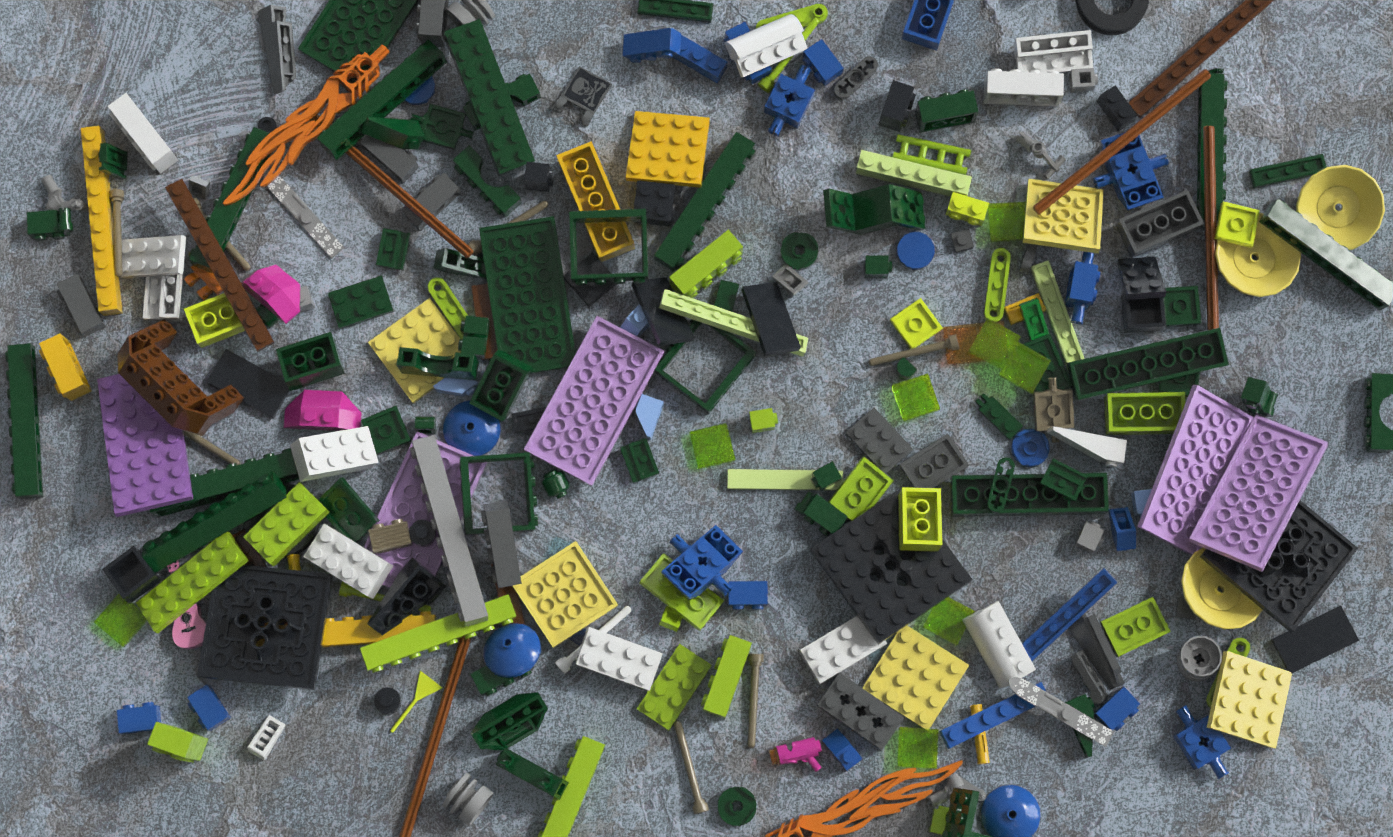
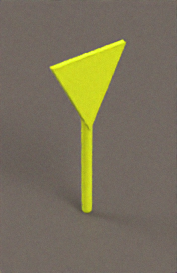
[390,671,443,733]

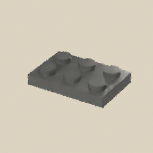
[846,407,913,474]
[899,434,969,488]

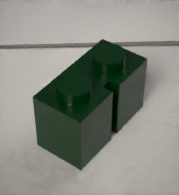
[458,315,490,359]

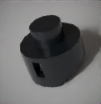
[409,519,436,547]
[374,687,401,715]

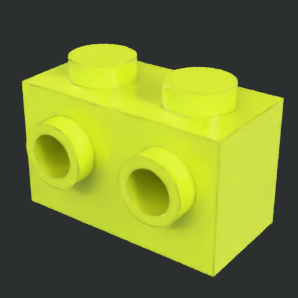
[945,192,989,226]

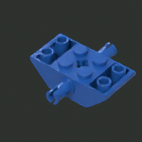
[1093,132,1169,211]
[661,525,743,599]

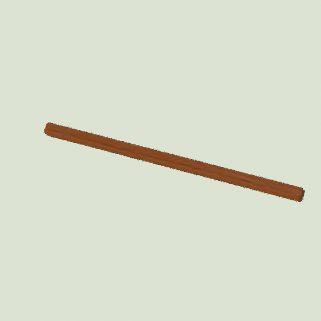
[1033,69,1211,215]
[310,115,473,258]
[1203,126,1219,330]
[399,637,471,837]

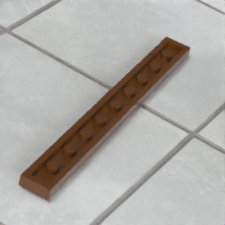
[1129,0,1275,118]
[165,179,274,352]

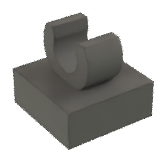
[188,174,211,199]

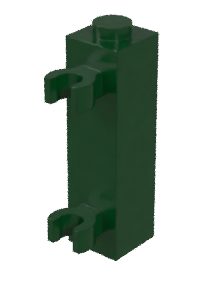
[496,748,569,800]

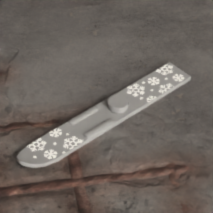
[263,170,345,259]
[1008,677,1114,747]

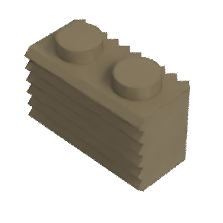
[368,519,413,554]

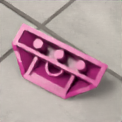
[241,265,300,324]
[283,390,362,431]

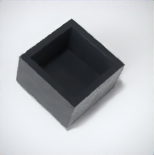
[879,80,916,132]
[633,180,675,227]
[1121,291,1166,333]
[102,546,162,604]

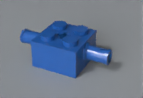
[764,65,815,136]
[1064,251,1101,325]
[1173,705,1231,779]

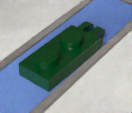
[975,393,1023,440]

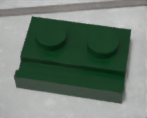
[99,143,128,179]
[376,228,411,271]
[620,438,659,484]
[1040,458,1088,502]

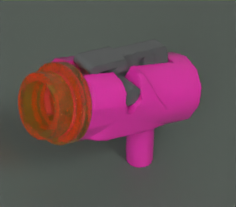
[769,735,822,772]

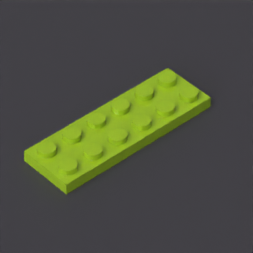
[136,531,248,634]

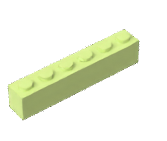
[856,150,972,197]

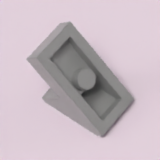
[772,264,808,298]

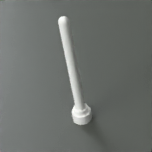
[555,606,631,674]

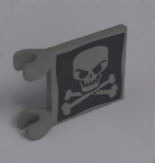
[555,66,612,126]

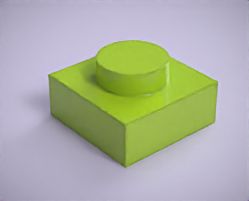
[659,606,682,632]

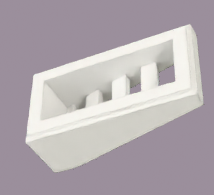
[247,715,286,761]

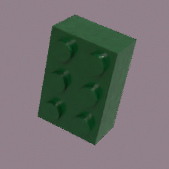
[915,89,978,133]
[276,332,345,391]
[469,349,533,421]

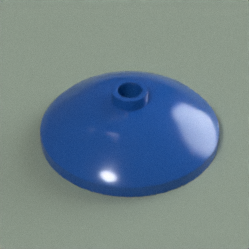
[443,401,501,456]
[483,623,541,678]
[981,785,1040,837]

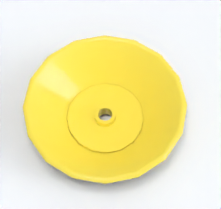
[1296,165,1385,250]
[1215,213,1301,297]
[1181,548,1263,629]

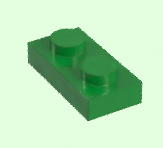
[1019,298,1049,341]

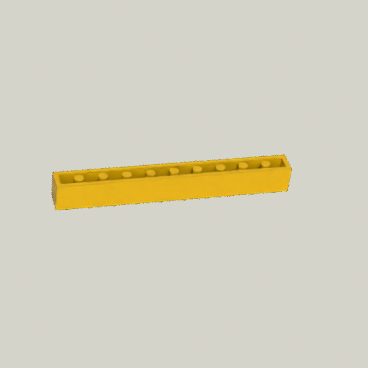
[81,126,123,316]
[245,611,437,647]

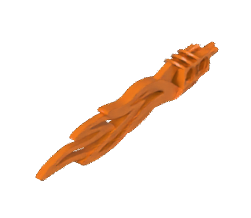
[223,45,390,206]
[765,760,963,837]

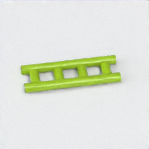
[893,134,971,175]

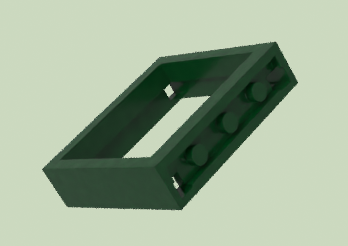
[569,209,649,286]
[655,319,756,415]
[459,452,538,535]

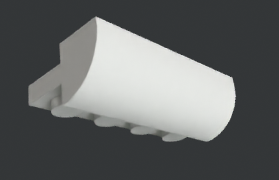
[724,14,808,77]
[1014,30,1093,73]
[143,274,183,322]
[962,601,1036,688]

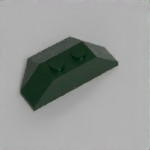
[471,692,548,750]

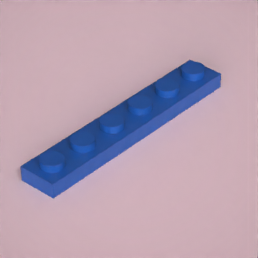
[1022,567,1117,661]
[939,682,1046,749]

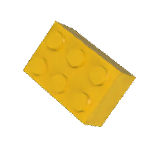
[39,334,92,401]

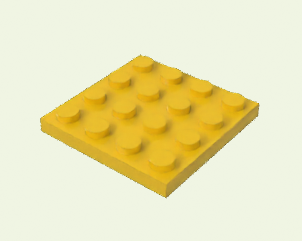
[626,111,710,188]

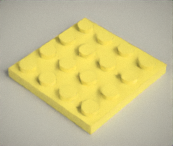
[1023,179,1104,254]
[368,298,461,404]
[513,541,618,648]
[862,626,969,731]
[1206,651,1292,748]

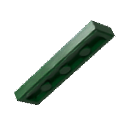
[637,0,714,23]
[1249,154,1327,189]

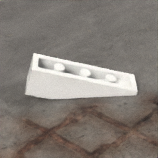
[1047,426,1127,467]

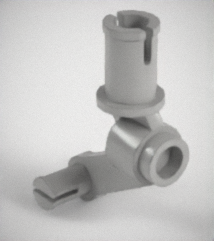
[1015,131,1066,180]
[41,175,89,212]
[929,774,986,807]

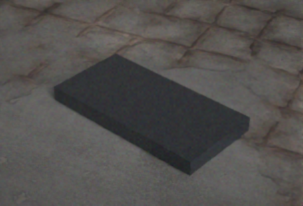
[631,277,695,346]
[741,282,801,356]
[206,349,290,419]
[1271,606,1359,674]

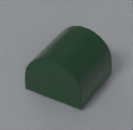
[896,358,917,380]
[415,416,436,434]

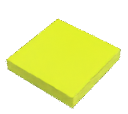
[1214,201,1260,248]
[889,298,943,349]

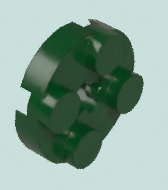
[780,232,818,271]
[718,787,757,826]

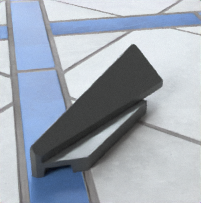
[1068,613,1125,689]

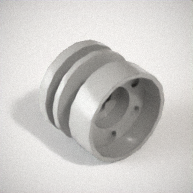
[445,0,496,27]
[1176,636,1222,682]
[442,773,494,826]

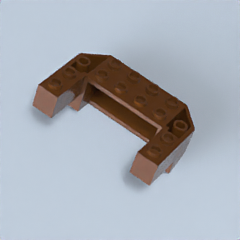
[117,319,244,436]

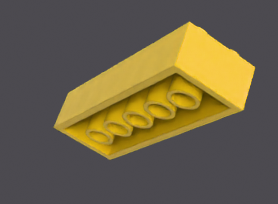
[556,141,635,262]

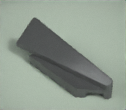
[258,5,297,94]

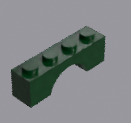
[463,74,541,131]
[453,145,522,218]
[396,347,479,380]
[1364,373,1393,453]

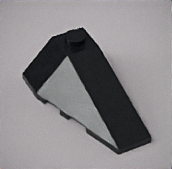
[367,557,447,635]

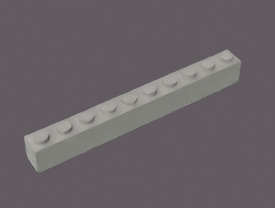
[410,435,488,627]

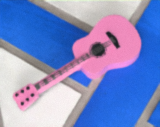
[167,560,206,649]

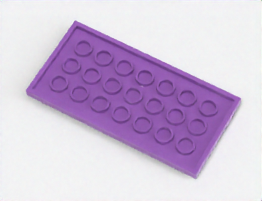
[97,374,193,517]

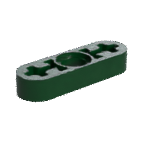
[987,457,1015,513]

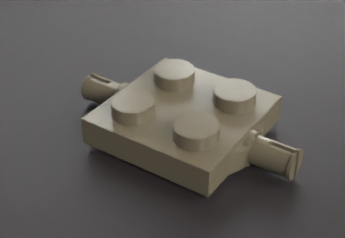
[1033,377,1074,443]

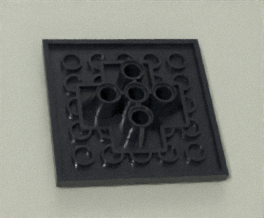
[810,488,973,645]
[1200,500,1358,633]
[197,565,333,690]

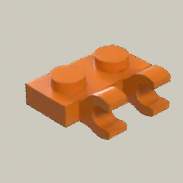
[184,266,223,301]

